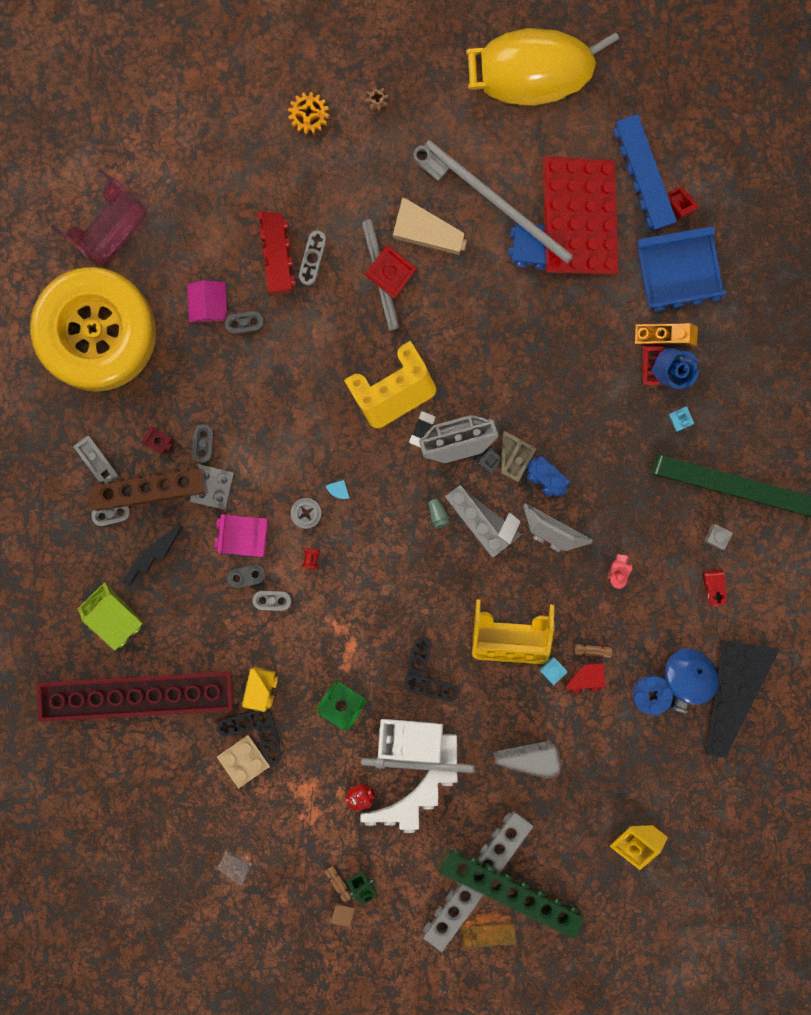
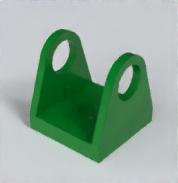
[315,679,368,732]

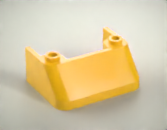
[472,599,554,664]

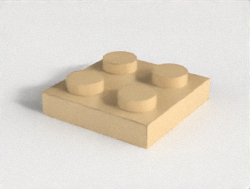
[217,734,270,789]

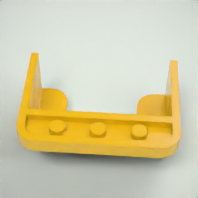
[344,341,436,429]

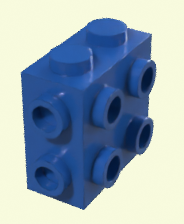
[508,222,546,270]
[526,456,570,498]

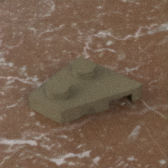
[501,431,536,482]

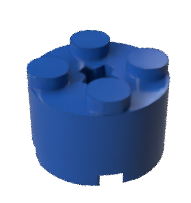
[652,348,699,389]
[632,675,673,715]

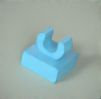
[668,406,694,432]

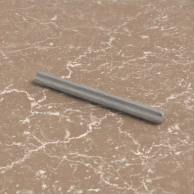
[362,220,399,331]

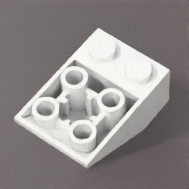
[378,719,443,763]

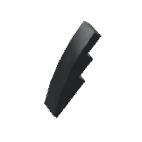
[121,526,183,586]

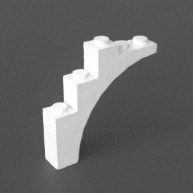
[361,734,457,833]

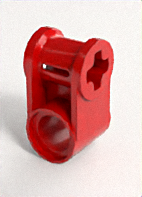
[703,569,727,607]

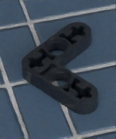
[405,637,459,701]
[217,709,282,764]

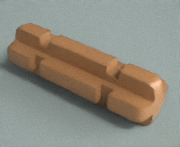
[574,645,612,658]
[325,866,352,902]

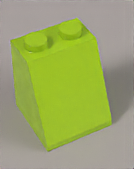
[77,582,142,650]

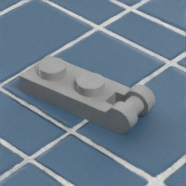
[73,435,121,484]

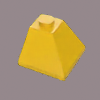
[610,825,668,870]

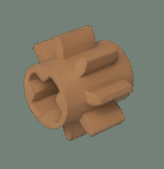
[365,87,389,112]

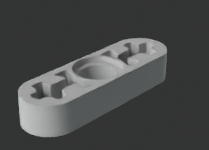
[299,230,326,286]

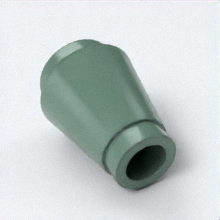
[428,499,450,529]

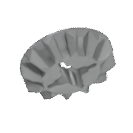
[291,498,321,529]

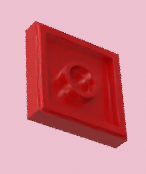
[364,245,417,299]

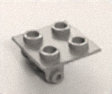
[189,464,234,510]

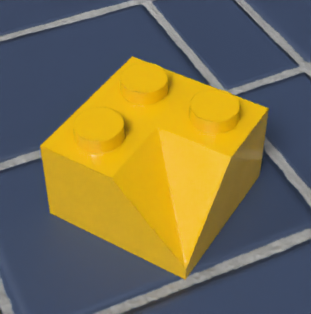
[242,667,278,712]

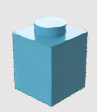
[539,657,567,685]

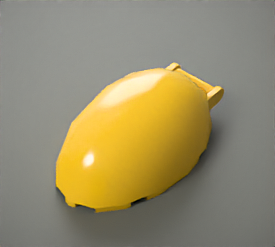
[466,28,596,106]

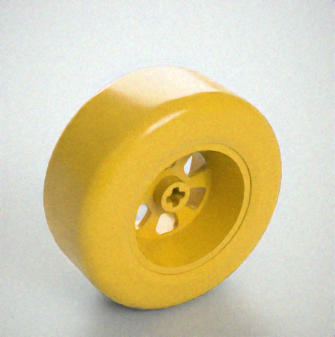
[30,267,156,391]

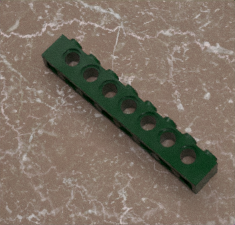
[436,848,585,939]

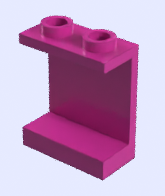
[215,514,268,557]

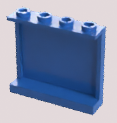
[636,226,726,312]

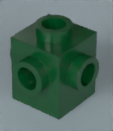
[346,870,379,906]

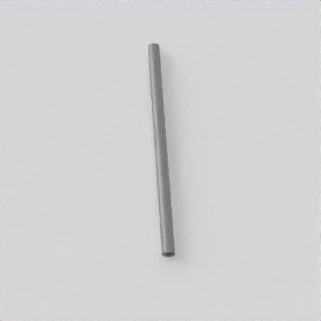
[424,140,573,263]

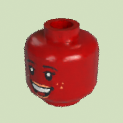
[345,784,375,812]

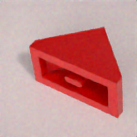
[667,186,699,221]

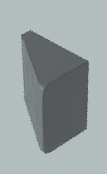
[474,447,502,474]

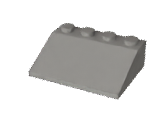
[493,741,560,778]

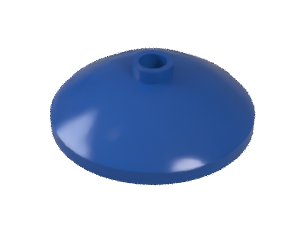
[665,648,719,705]

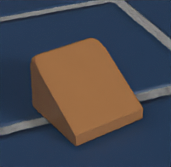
[331,902,355,927]

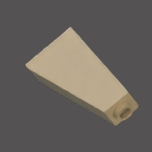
[393,198,467,255]

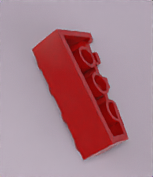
[257,212,296,294]

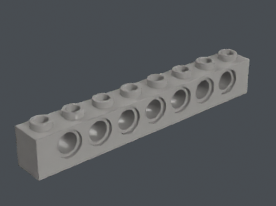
[422,810,534,952]

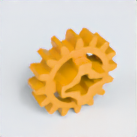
[288,92,329,135]

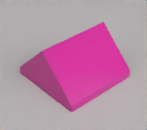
[187,280,227,322]

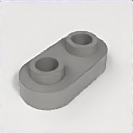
[91,506,130,526]
[253,591,292,611]

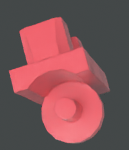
[607,554,632,589]

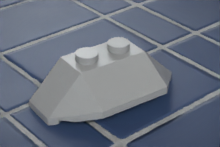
[419,415,498,463]
[523,503,593,553]

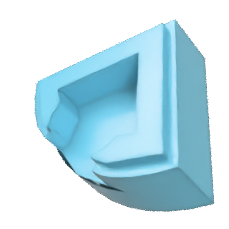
[326,480,349,499]

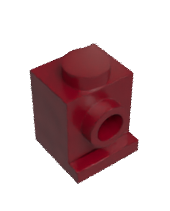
[141,426,173,455]

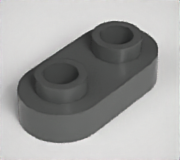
[225,311,264,334]
[192,425,214,463]
[227,565,266,588]

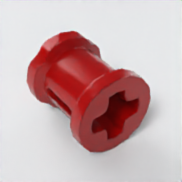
[301,548,321,569]

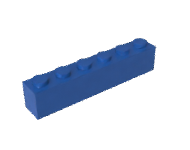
[613,114,677,232]

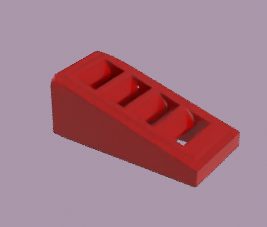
[642,345,663,385]

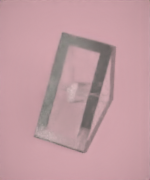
[217,852,252,885]

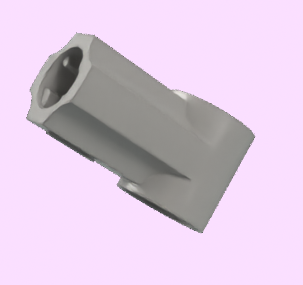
[413,146,449,181]

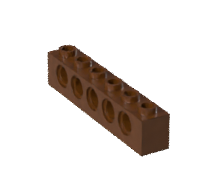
[88,466,208,511]

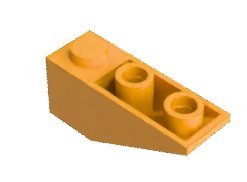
[635,323,698,346]

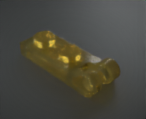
[460,923,516,948]

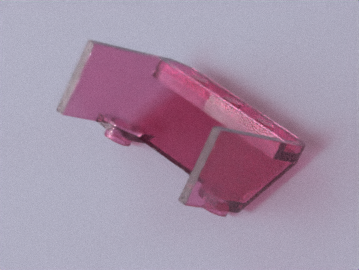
[51,169,146,266]

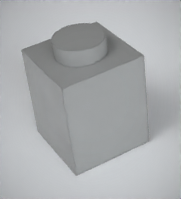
[704,524,733,550]

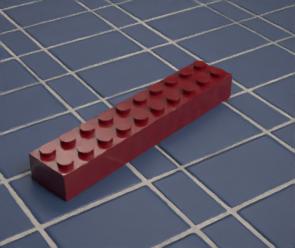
[37,671,235,722]

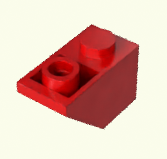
[565,663,605,693]

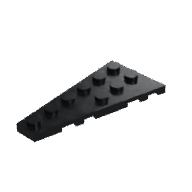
[705,640,780,758]

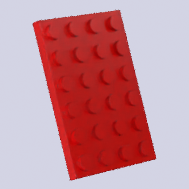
[542,156,619,275]

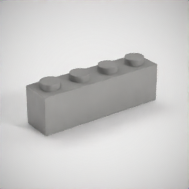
[445,485,522,558]

